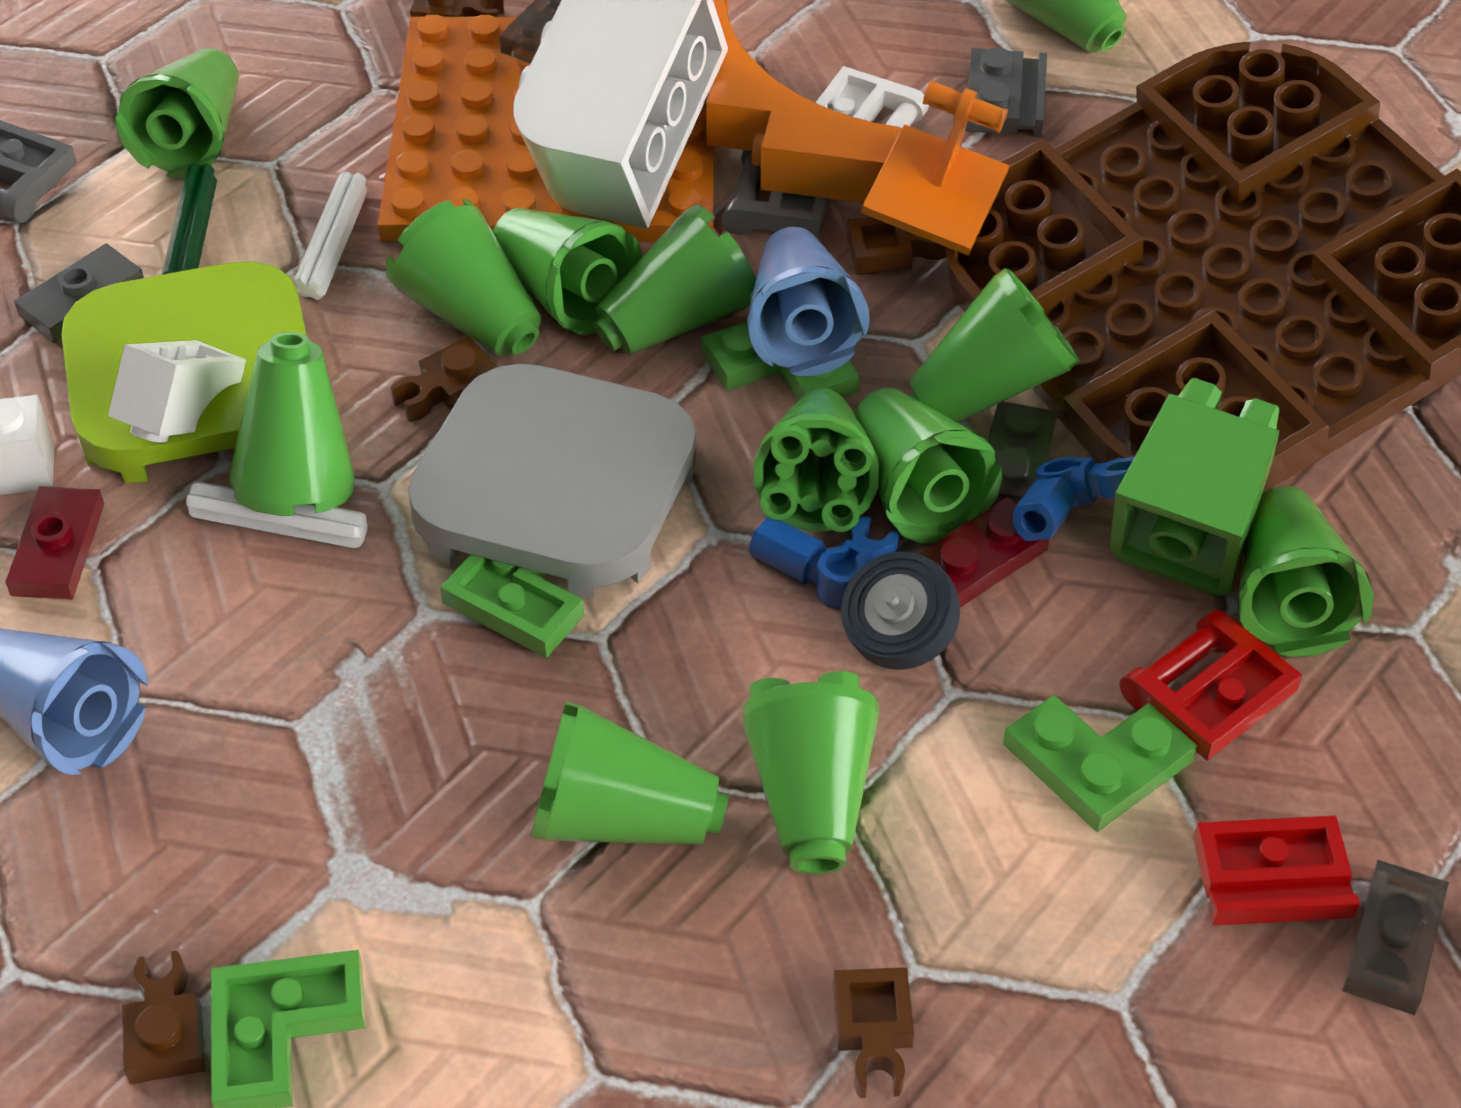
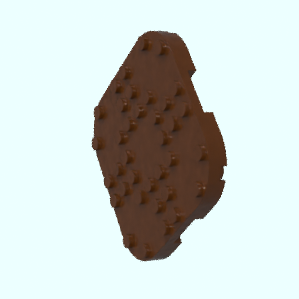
[945,42,1461,492]

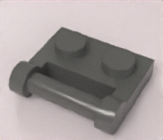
[0,120,77,223]
[721,150,830,238]

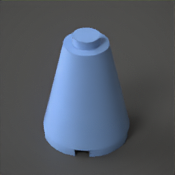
[748,227,870,377]
[0,628,148,775]

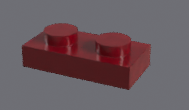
[919,497,1050,607]

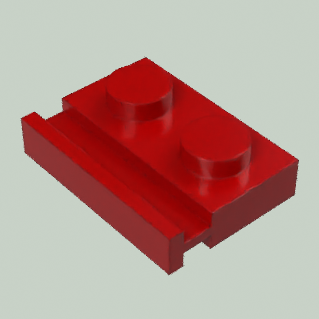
[1193,815,1360,926]

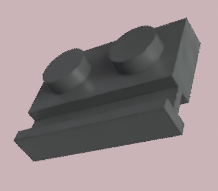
[965,48,1047,137]

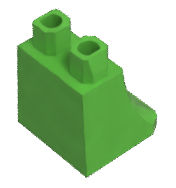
[1109,378,1280,596]

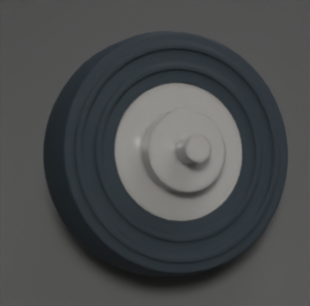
[841,552,960,670]

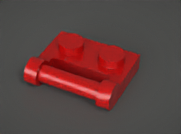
[1119,610,1302,761]

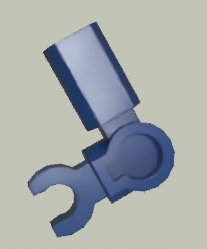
[1013,457,1135,541]
[749,515,899,608]

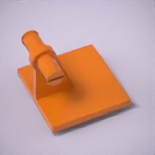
[861,80,1010,255]

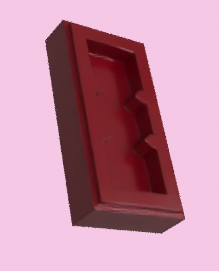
[5,486,105,600]

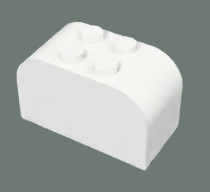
[513,0,728,229]

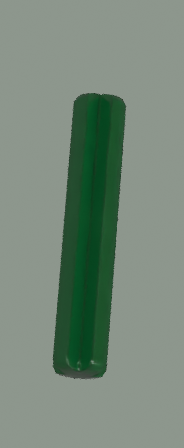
[162,163,217,275]

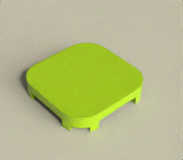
[61,261,307,483]

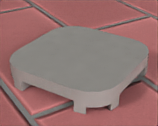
[408,364,696,599]

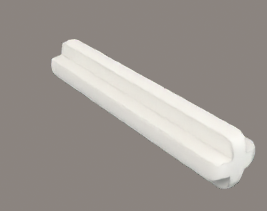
[294,171,368,300]
[186,481,368,549]

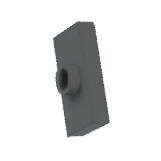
[14,243,144,343]

